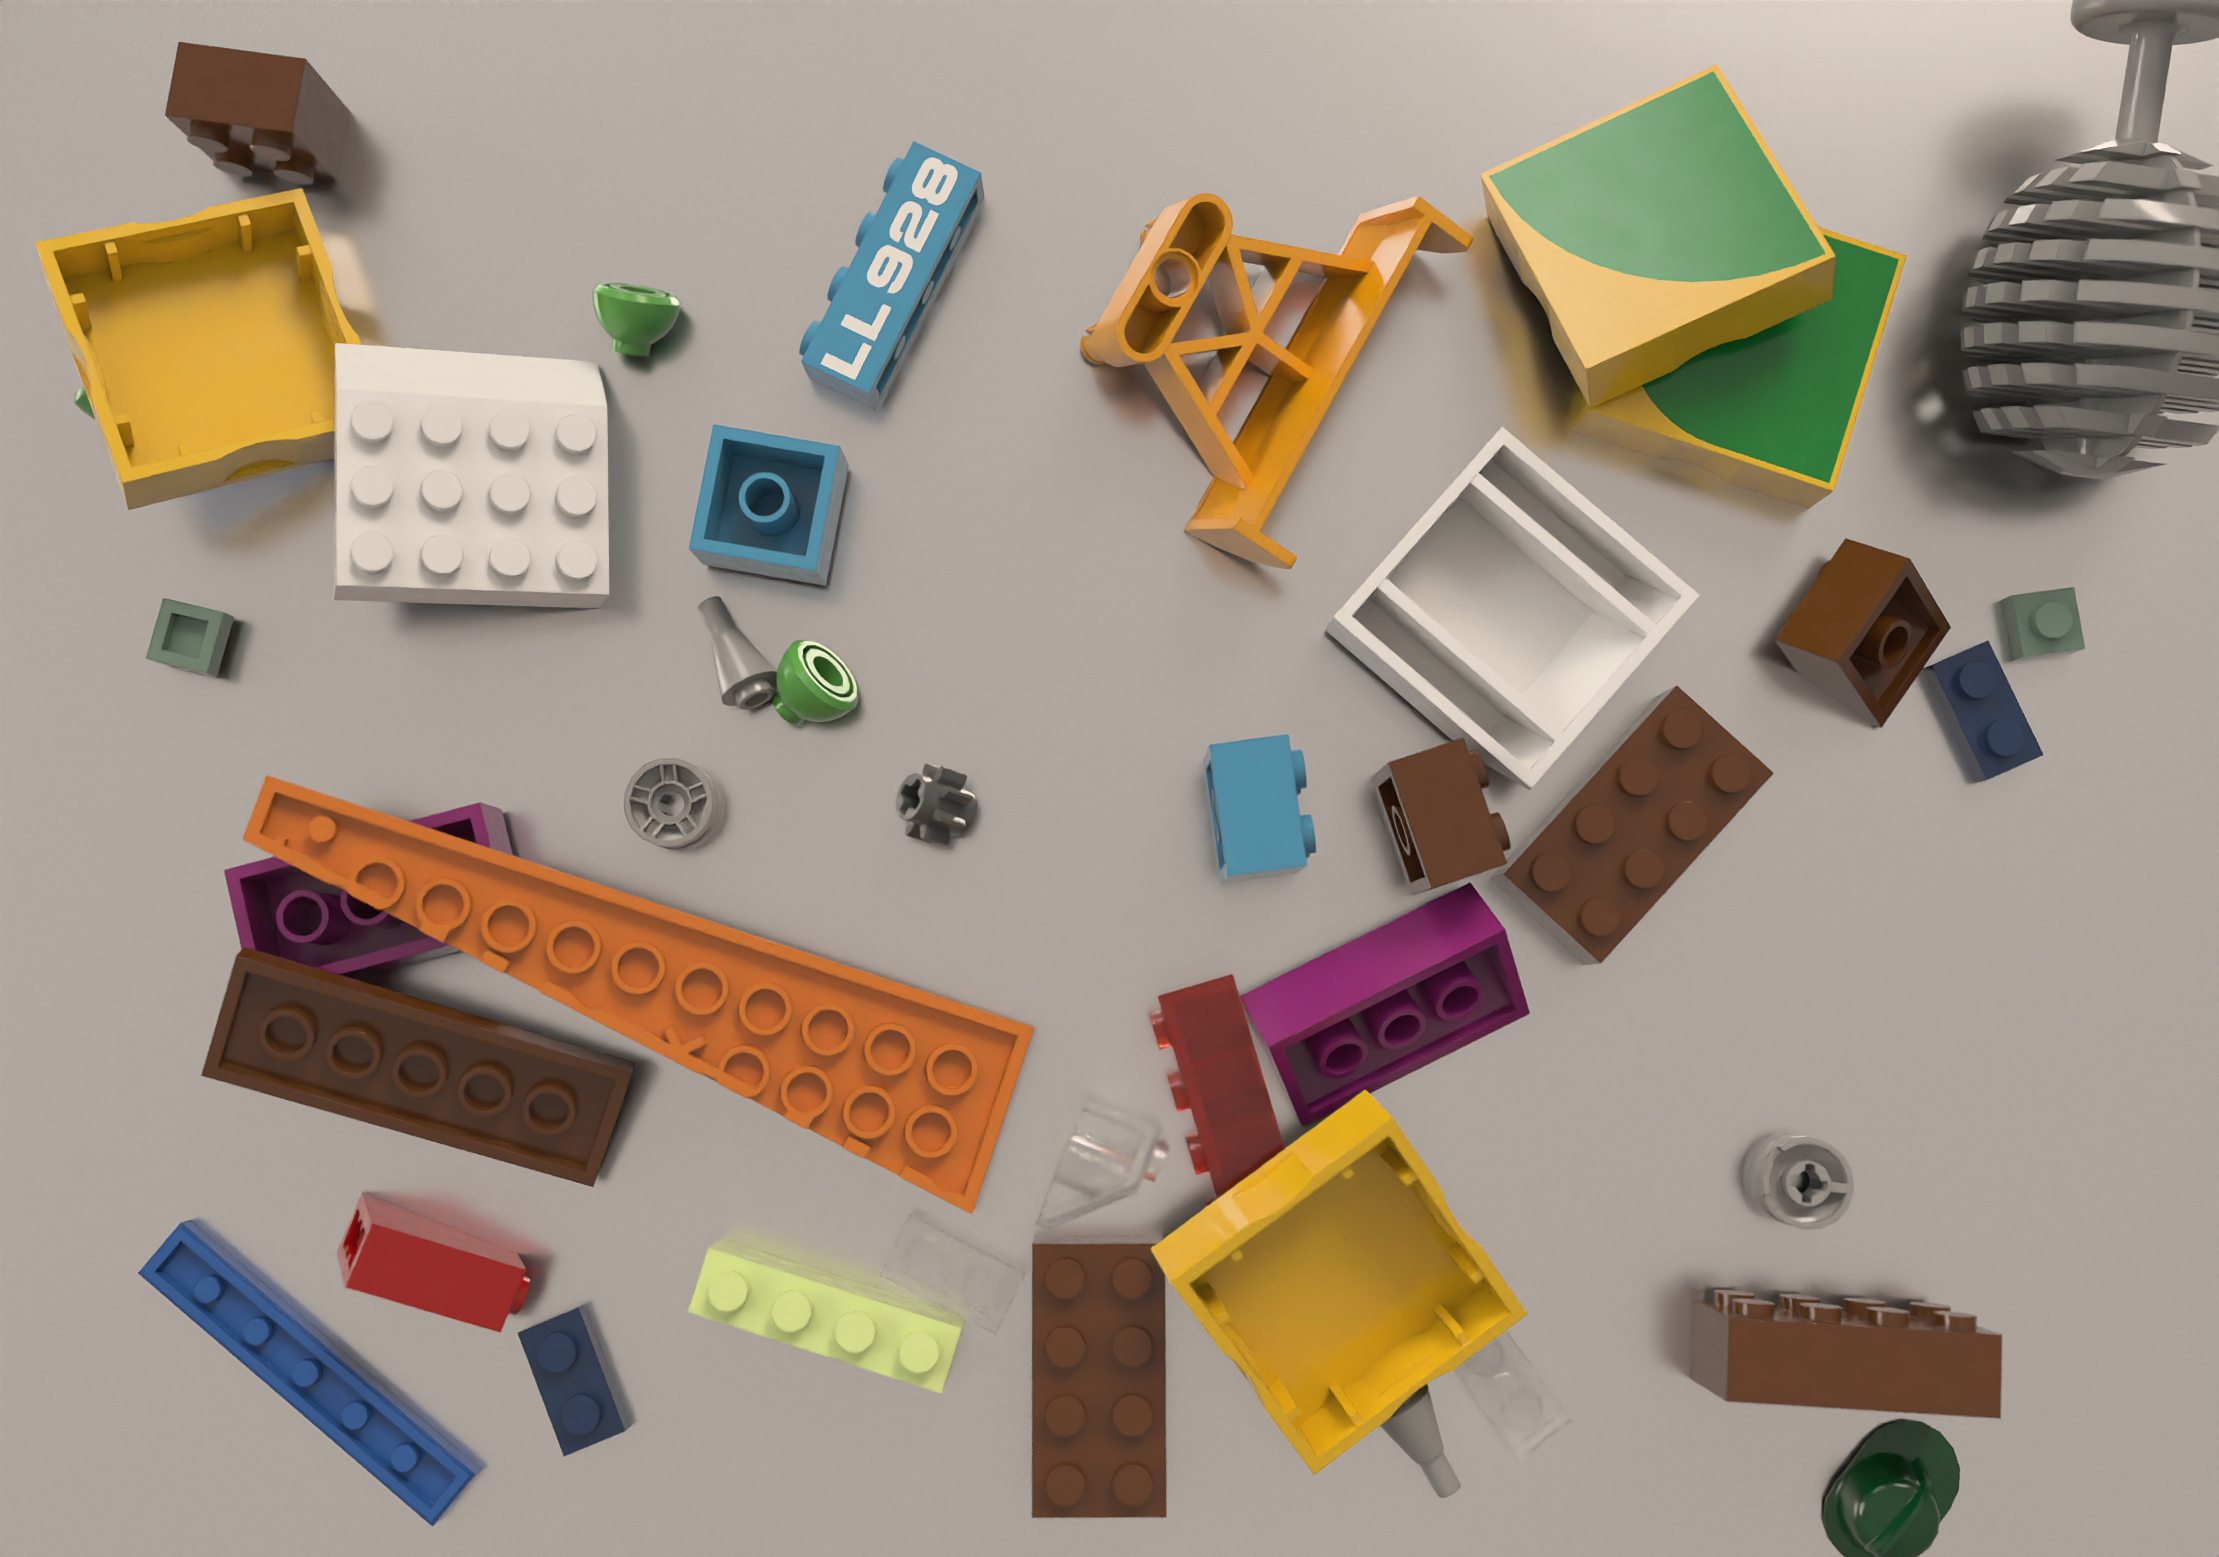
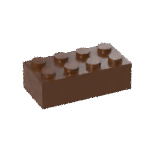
[1490,685,1774,965]
[1032,1235,1167,1518]
[1690,1290,2002,1419]

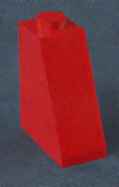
[336,1192,530,1333]

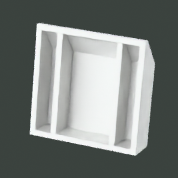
[334,343,609,609]
[1326,427,1700,790]

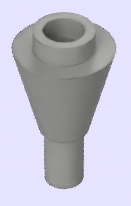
[698,596,777,710]
[1380,1384,1461,1498]

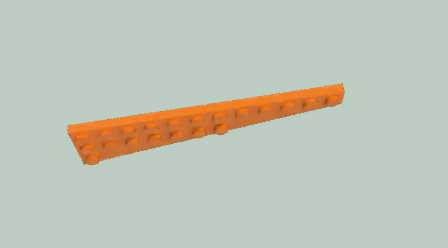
[242,775,1034,1214]

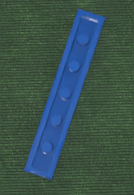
[138,1220,482,1527]

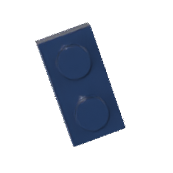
[1922,640,2044,783]
[518,1304,631,1457]

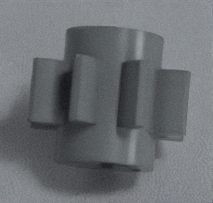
[896,764,976,846]

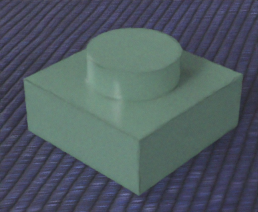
[2002,587,2085,661]
[145,598,234,677]

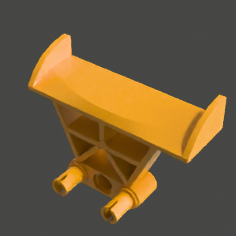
[1080,193,1474,569]

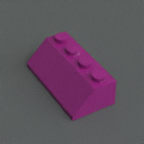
[1240,882,1530,1127]

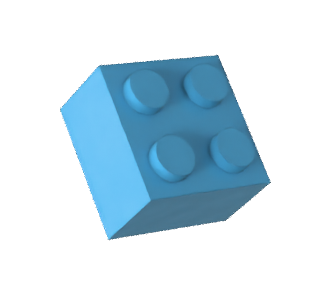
[689,424,849,586]
[1203,734,1316,884]

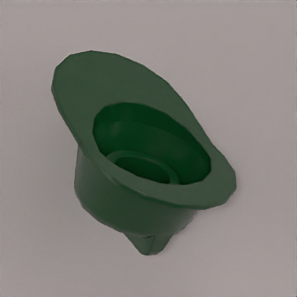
[1823,1420,1960,1557]

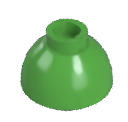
[592,282,681,356]
[772,640,858,725]

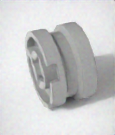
[624,758,722,850]
[1748,1135,1854,1230]

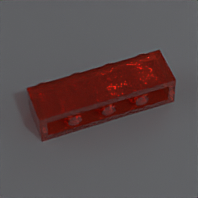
[1148,974,1285,1208]

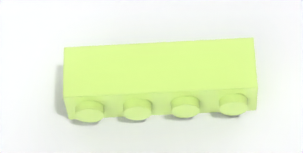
[687,1239,967,1394]

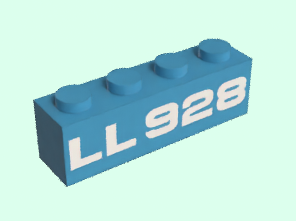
[799,141,984,411]

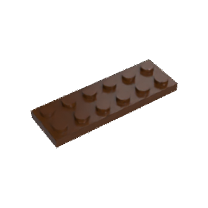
[201,947,635,1187]

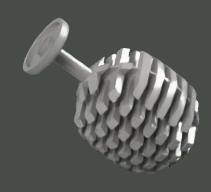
[1960,0,2219,479]

